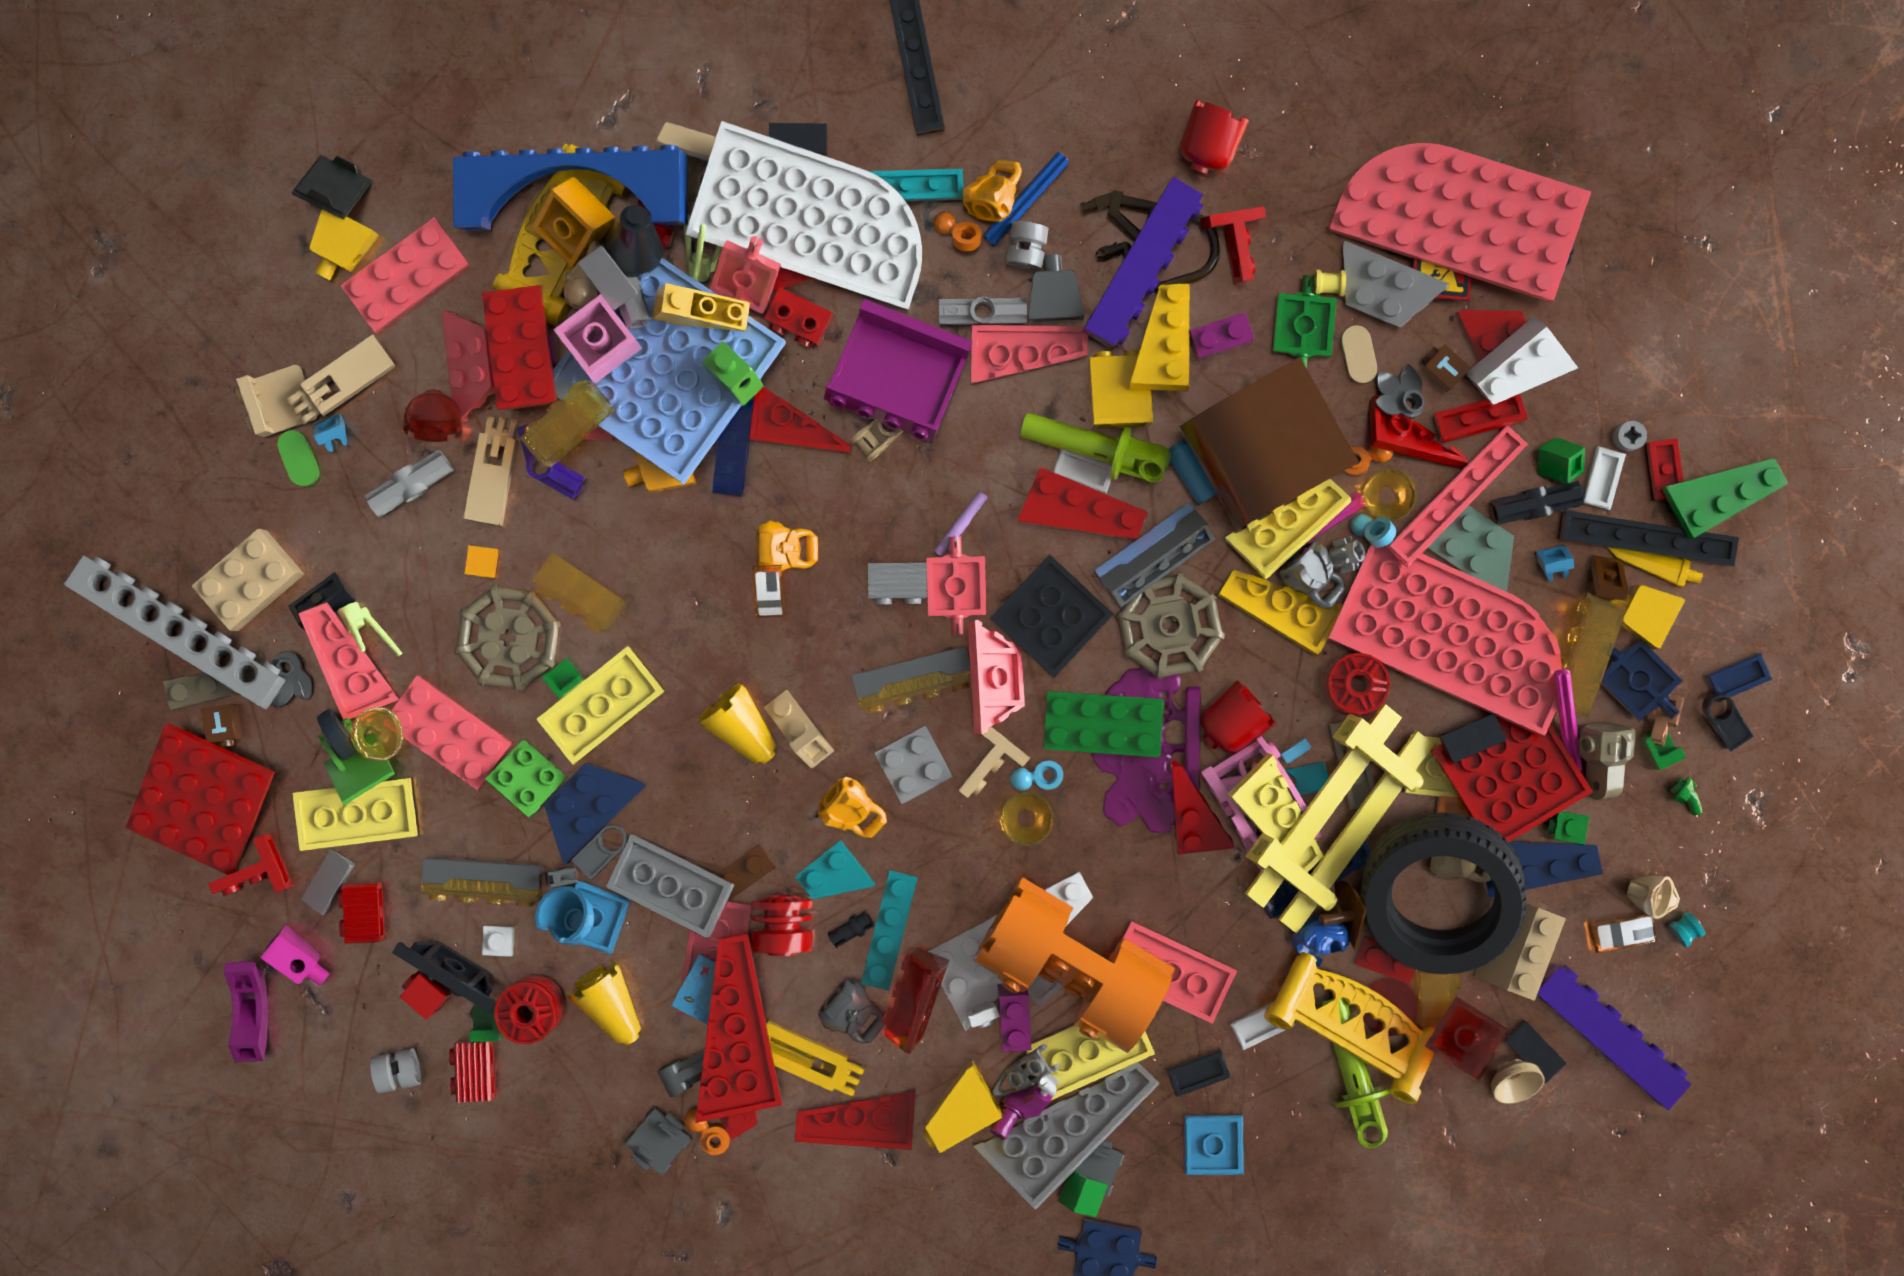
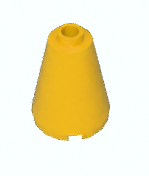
[698,683,776,764]
[567,961,641,1046]

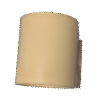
[850,420,903,463]

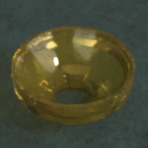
[1363,468,1417,521]
[351,707,403,761]
[1000,792,1054,846]

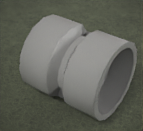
[1005,221,1049,270]
[370,1048,421,1094]

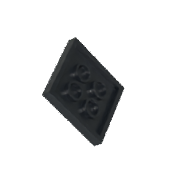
[990,554,1113,678]

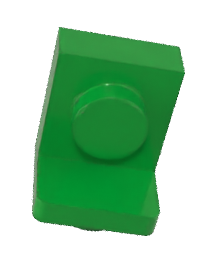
[1545,811,1589,845]

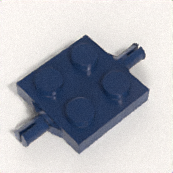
[1597,639,1683,722]
[1057,1218,1157,1276]

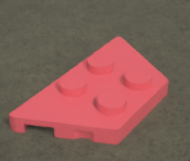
[442,311,495,422]
[968,620,1025,734]

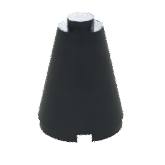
[604,205,663,277]

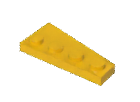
[1129,283,1190,391]
[1217,569,1343,657]

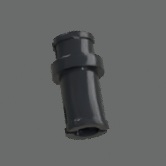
[828,911,875,949]

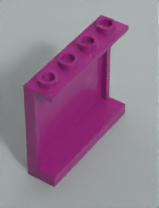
[824,299,973,442]

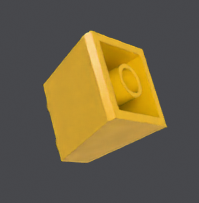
[1088,350,1153,430]
[923,1058,1002,1153]

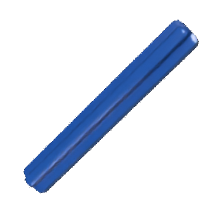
[983,152,1069,246]

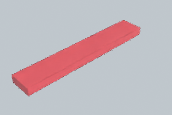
[1386,426,1528,568]

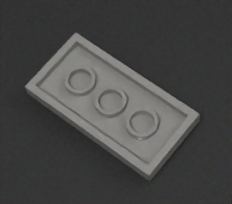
[606,834,735,938]

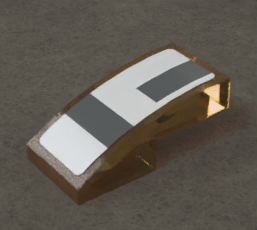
[752,564,786,617]
[1591,913,1657,953]

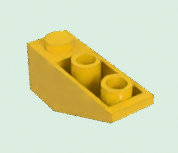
[652,283,750,332]

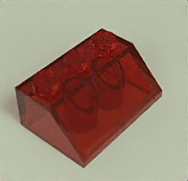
[883,947,950,1054]

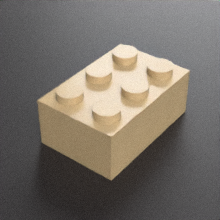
[192,529,304,631]

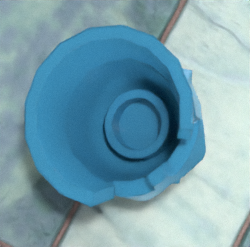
[535,885,594,946]

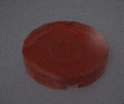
[1363,978,1418,1036]

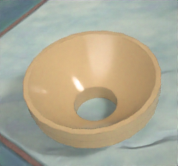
[1491,1059,1545,1104]

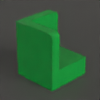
[1538,437,1585,484]
[541,658,586,699]
[1638,731,1686,770]
[469,1003,504,1042]
[1058,1170,1108,1217]

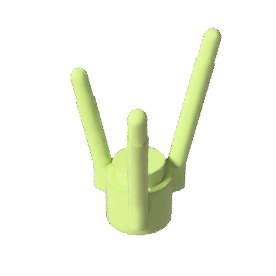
[684,214,723,282]
[336,602,402,656]

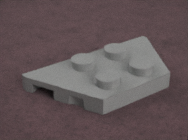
[1343,241,1449,328]

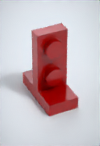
[1200,206,1266,284]
[208,833,293,897]

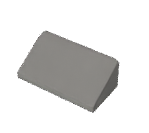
[577,245,638,310]
[301,849,356,915]

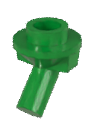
[1670,776,1703,816]

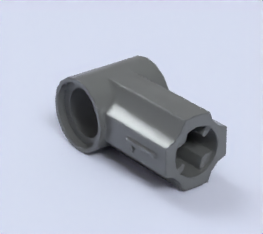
[657,1050,704,1098]

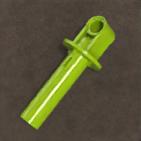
[1020,412,1172,482]
[1321,998,1390,1148]

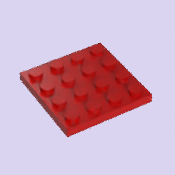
[1430,716,1593,842]
[125,723,275,875]

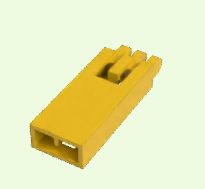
[767,1021,865,1096]

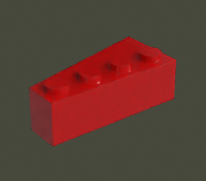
[1017,467,1148,541]

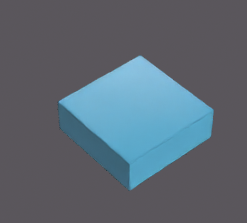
[1280,738,1311,763]

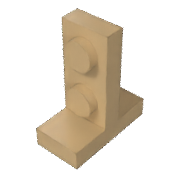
[764,690,834,768]
[959,727,1030,798]

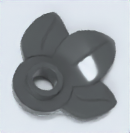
[1375,364,1425,418]
[262,651,312,708]

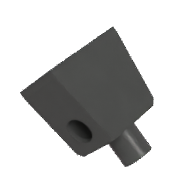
[1028,254,1084,323]

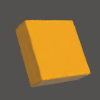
[465,545,499,578]

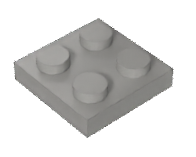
[875,726,953,804]

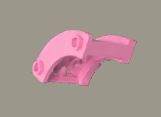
[1201,736,1322,871]

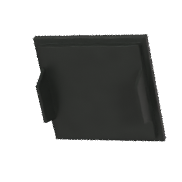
[291,155,372,220]

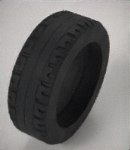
[1361,812,1526,974]

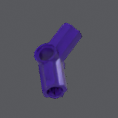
[517,421,586,500]

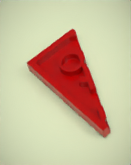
[749,386,852,453]
[1369,395,1469,469]
[1171,760,1234,855]

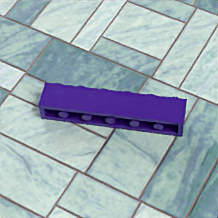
[1082,177,1203,349]
[1537,964,1692,1111]

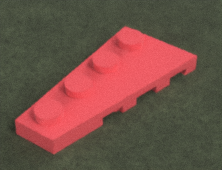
[971,325,1088,384]
[298,602,399,720]

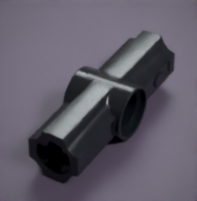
[1491,481,1584,525]

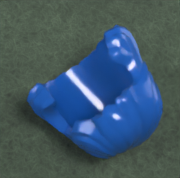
[1292,914,1350,968]

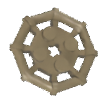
[1116,572,1225,680]
[454,584,561,692]

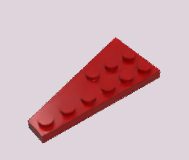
[695,932,782,1123]

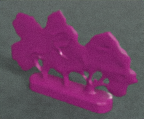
[1091,659,1201,833]

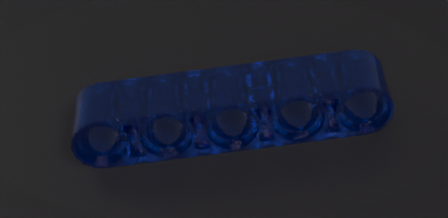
[712,395,755,497]

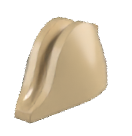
[1626,876,1680,919]

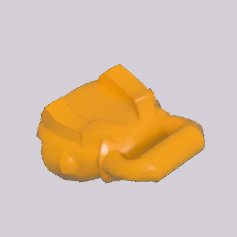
[963,160,1022,222]
[756,520,818,575]
[818,777,887,838]

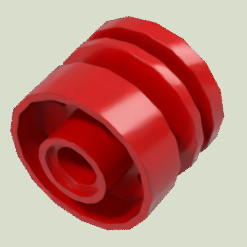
[1324,653,1390,717]
[751,895,813,956]
[494,975,565,1045]

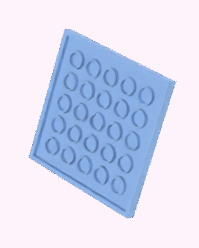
[553,258,786,485]

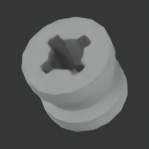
[1613,421,1647,452]

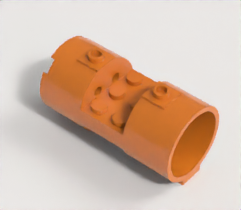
[973,878,1175,1053]

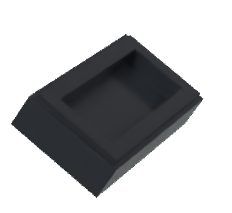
[769,123,827,155]
[1440,713,1507,764]
[1504,1020,1567,1083]
[1166,1049,1231,1097]

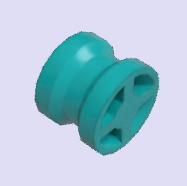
[1668,911,1706,948]

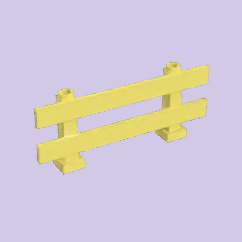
[1245,703,1434,933]

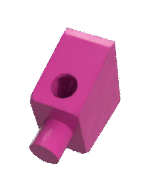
[260,924,330,987]

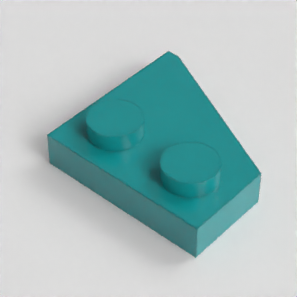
[795,840,876,899]

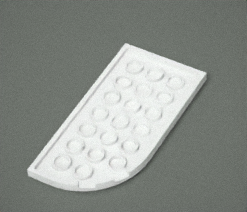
[685,121,922,309]

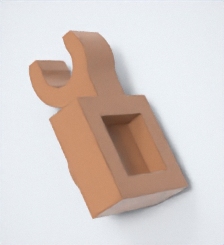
[1647,694,1684,747]

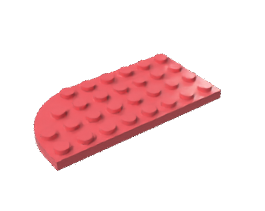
[1329,143,1591,303]
[1328,544,1562,737]

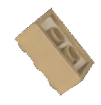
[655,122,716,202]
[1473,903,1566,1001]

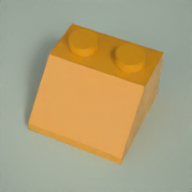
[532,177,615,267]

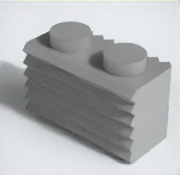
[868,563,927,605]

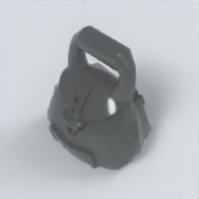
[1280,541,1346,609]
[818,979,886,1044]

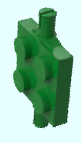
[1272,275,1337,368]

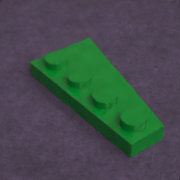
[1661,458,1788,539]

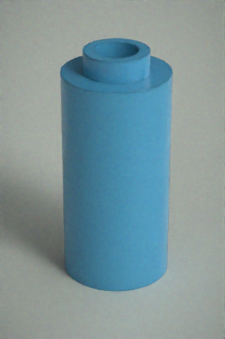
[1168,439,1216,505]

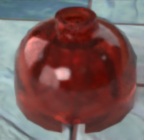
[403,389,462,442]

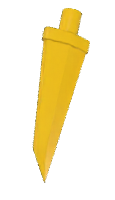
[1607,547,1703,588]

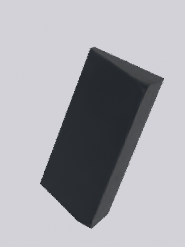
[288,572,355,631]

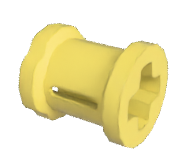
[1314,269,1346,297]

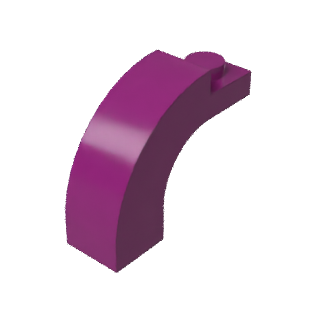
[224,961,268,1062]

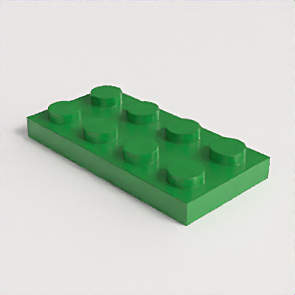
[1043,691,1164,758]

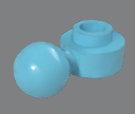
[1350,514,1396,548]
[1010,760,1064,791]

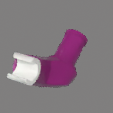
[990,1073,1059,1140]

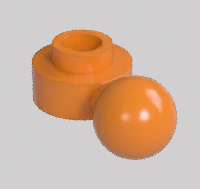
[933,211,981,251]
[1344,446,1393,476]
[684,1109,730,1155]

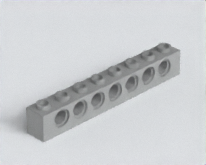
[64,555,286,710]

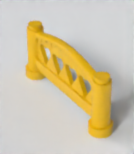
[492,144,630,327]
[1264,952,1441,1104]

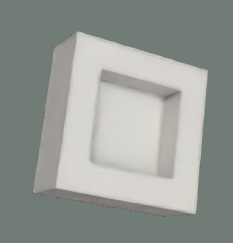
[482,925,515,956]
[965,1000,1000,1028]

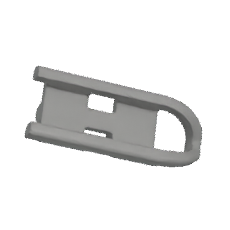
[992,1044,1060,1097]

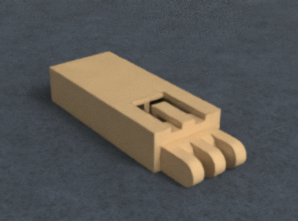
[286,335,396,424]
[463,415,518,526]

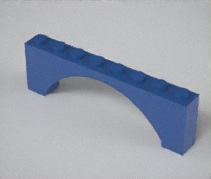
[453,145,688,231]

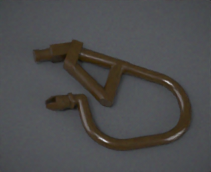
[1080,190,1221,291]

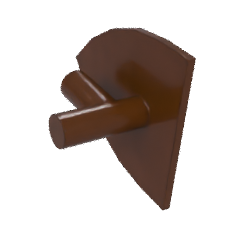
[1319,880,1367,950]

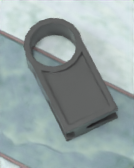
[571,824,628,880]
[544,866,578,887]

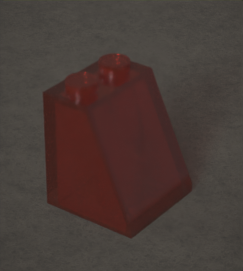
[1425,996,1509,1084]

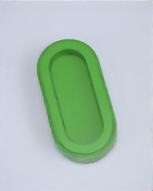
[277,430,320,487]

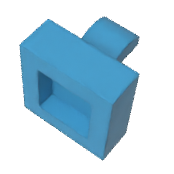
[313,413,347,452]
[1536,545,1574,582]

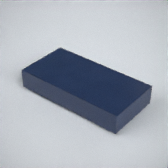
[1705,653,1772,702]

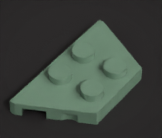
[1427,506,1514,592]

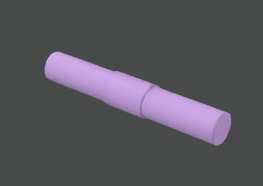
[934,491,988,557]

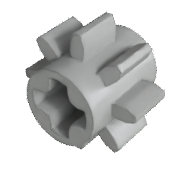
[1328,536,1365,574]

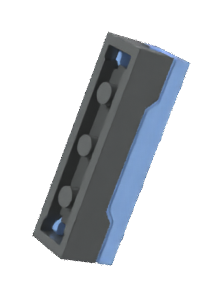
[1095,502,1216,607]

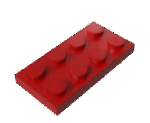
[482,285,558,411]

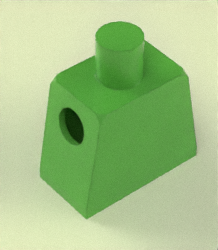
[702,341,764,406]

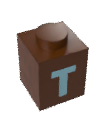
[1421,344,1471,392]
[201,704,243,747]

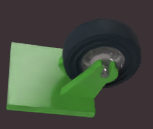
[317,709,395,805]

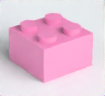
[554,294,642,384]

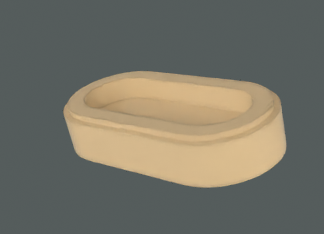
[1341,325,1377,384]

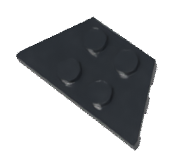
[392,941,496,1013]

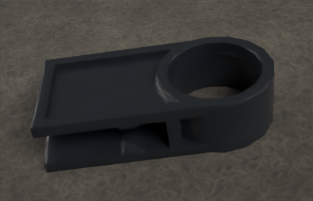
[1702,692,1754,752]

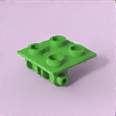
[485,739,567,818]

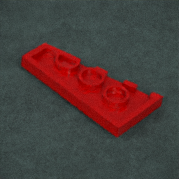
[795,1091,916,1150]

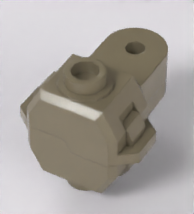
[1579,723,1636,800]

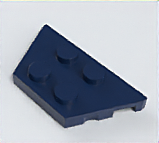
[544,763,646,865]

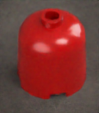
[1180,100,1249,175]
[1201,679,1276,754]

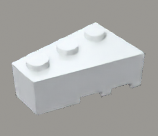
[1466,317,1578,405]

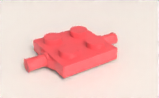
[710,236,781,314]
[927,536,986,636]

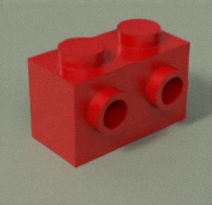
[764,287,833,349]

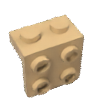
[236,365,317,438]

